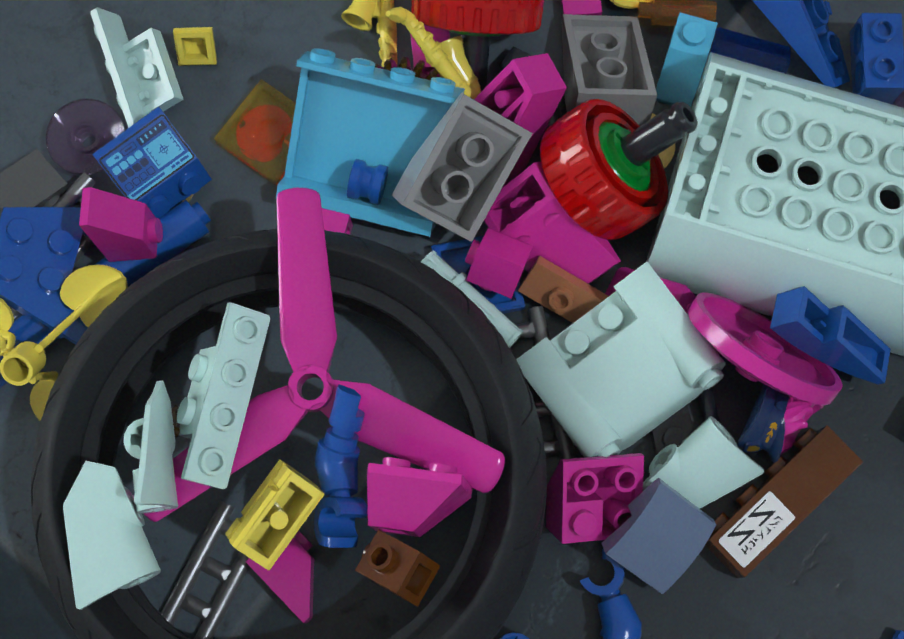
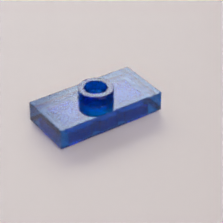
[710,27,791,74]

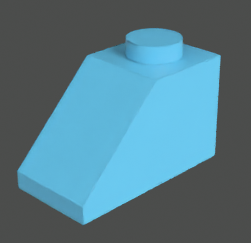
[656,12,718,107]

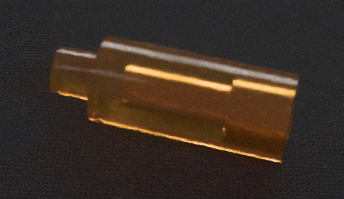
[637,0,717,26]

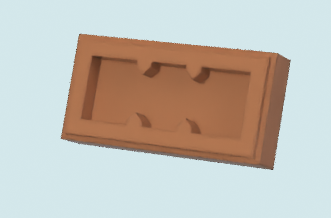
[518,256,609,323]

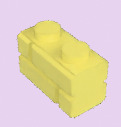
[225,459,325,570]

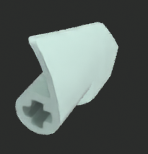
[123,380,178,513]
[643,416,764,509]
[63,461,161,610]

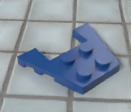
[0,207,88,345]

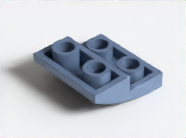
[602,478,716,594]

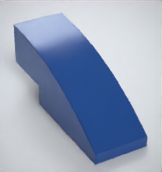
[770,286,891,385]

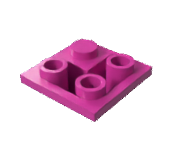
[546,453,644,544]
[367,457,472,537]

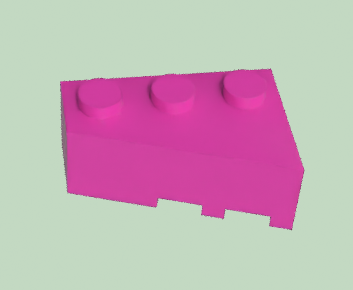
[474,53,567,188]

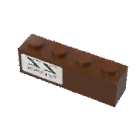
[705,425,863,578]

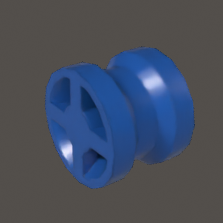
[347,159,388,205]

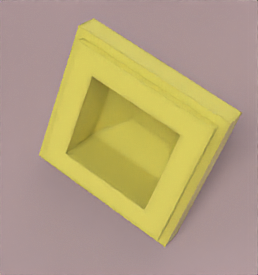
[173,27,217,66]

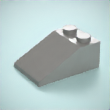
[561,14,657,126]
[392,93,533,242]

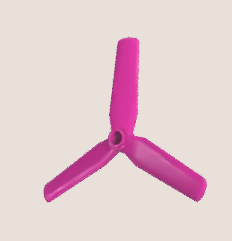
[143,187,505,522]

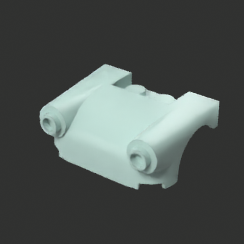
[516,262,725,458]

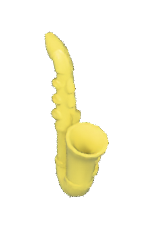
[341,0,398,67]
[386,7,481,99]

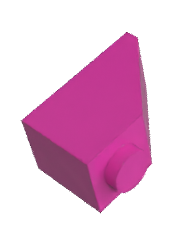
[79,187,163,262]
[246,531,314,624]

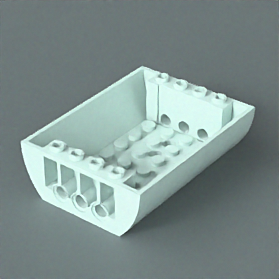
[646,52,904,356]

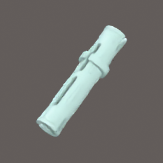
[421,250,524,348]

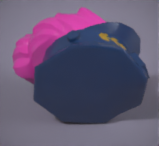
[737,384,824,463]

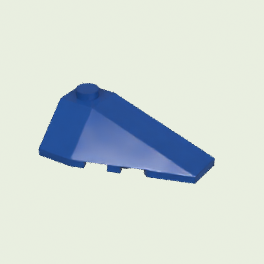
[752,0,850,88]

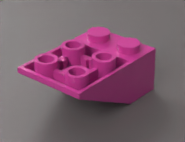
[484,162,621,284]

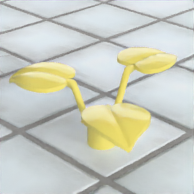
[0,264,128,421]

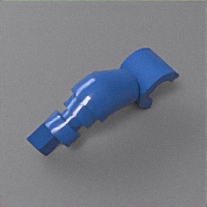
[314,384,368,548]
[580,549,642,639]

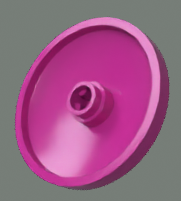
[687,292,843,405]

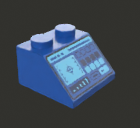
[92,106,212,218]

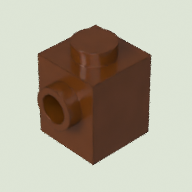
[355,529,440,607]

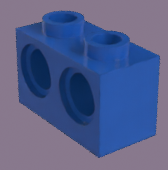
[850,13,904,104]

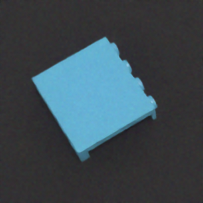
[275,48,465,237]

